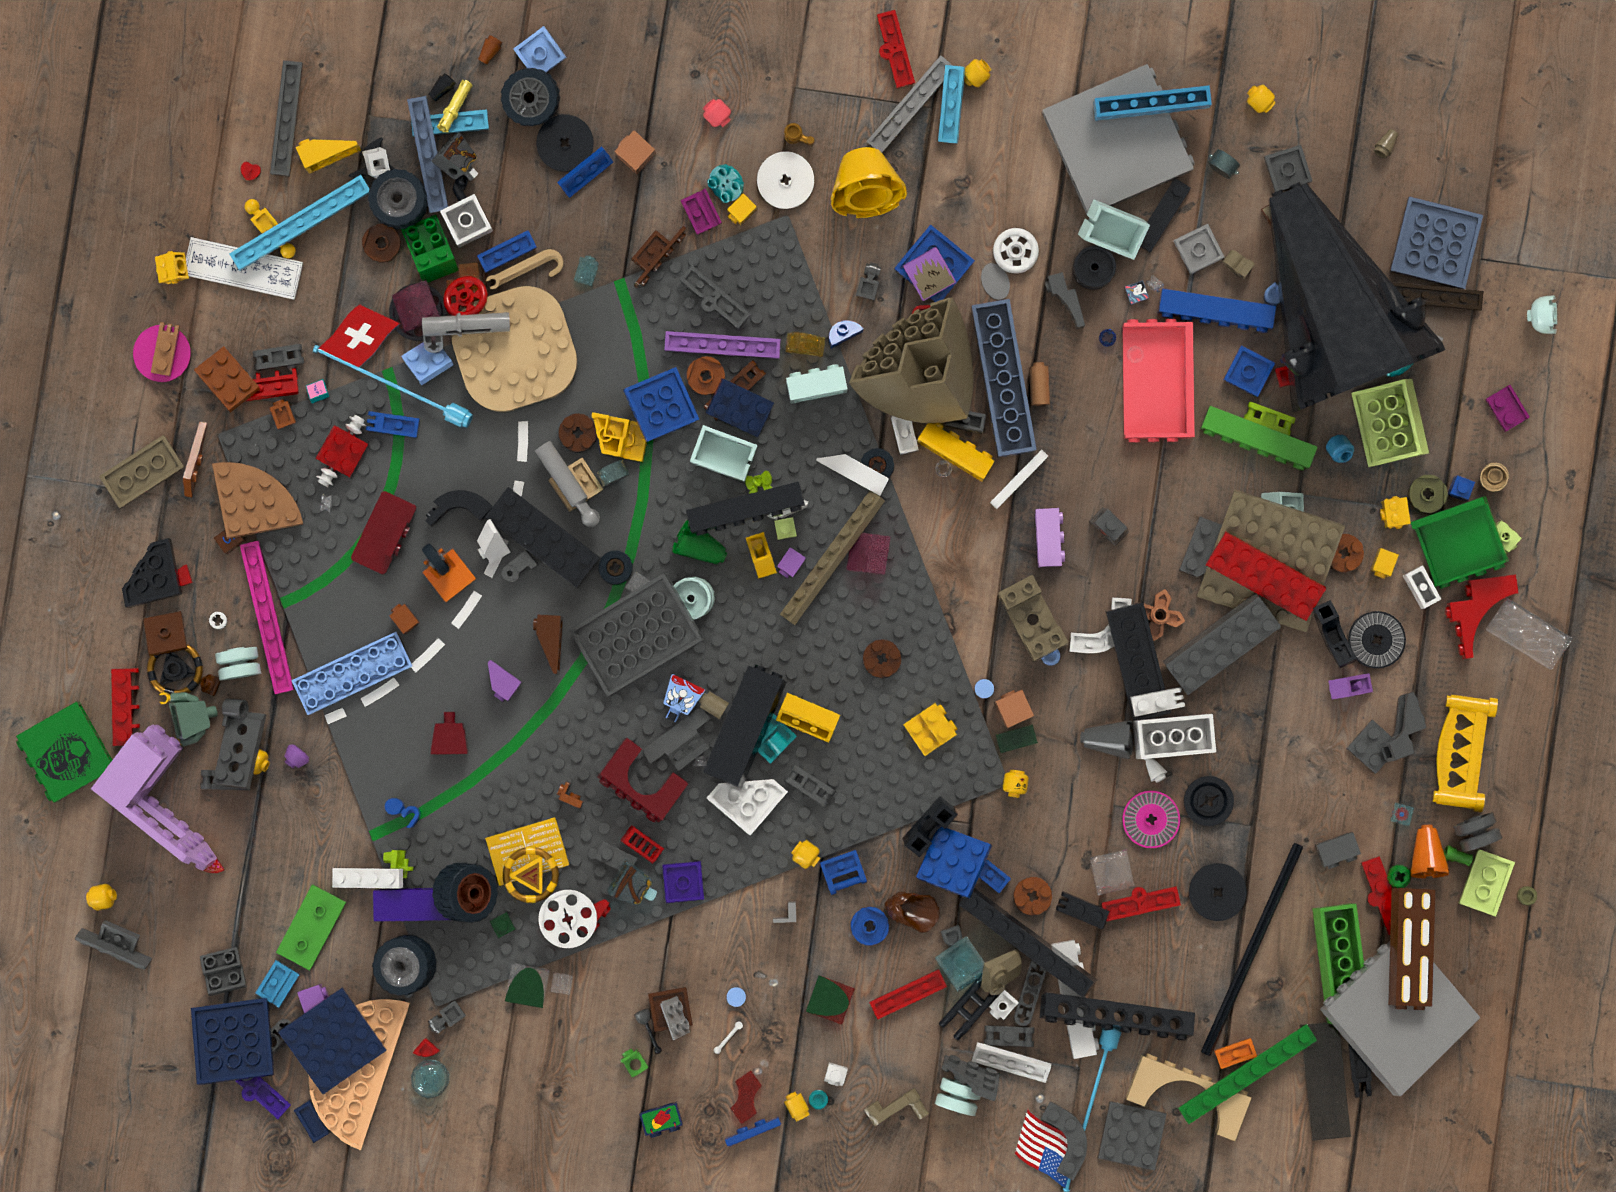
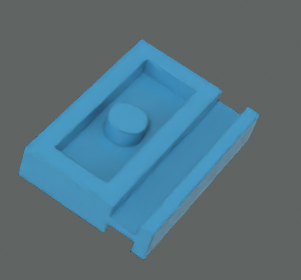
[256,960,300,1008]

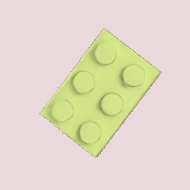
[1459,849,1515,917]

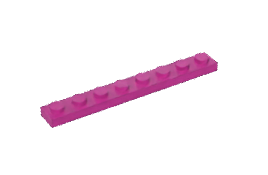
[240,541,294,694]

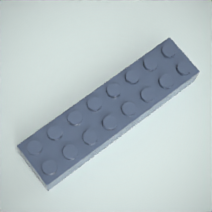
[971,299,1037,458]

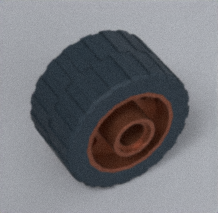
[432,863,498,923]

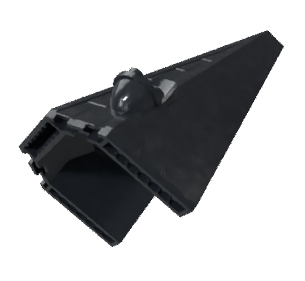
[1268,182,1445,412]

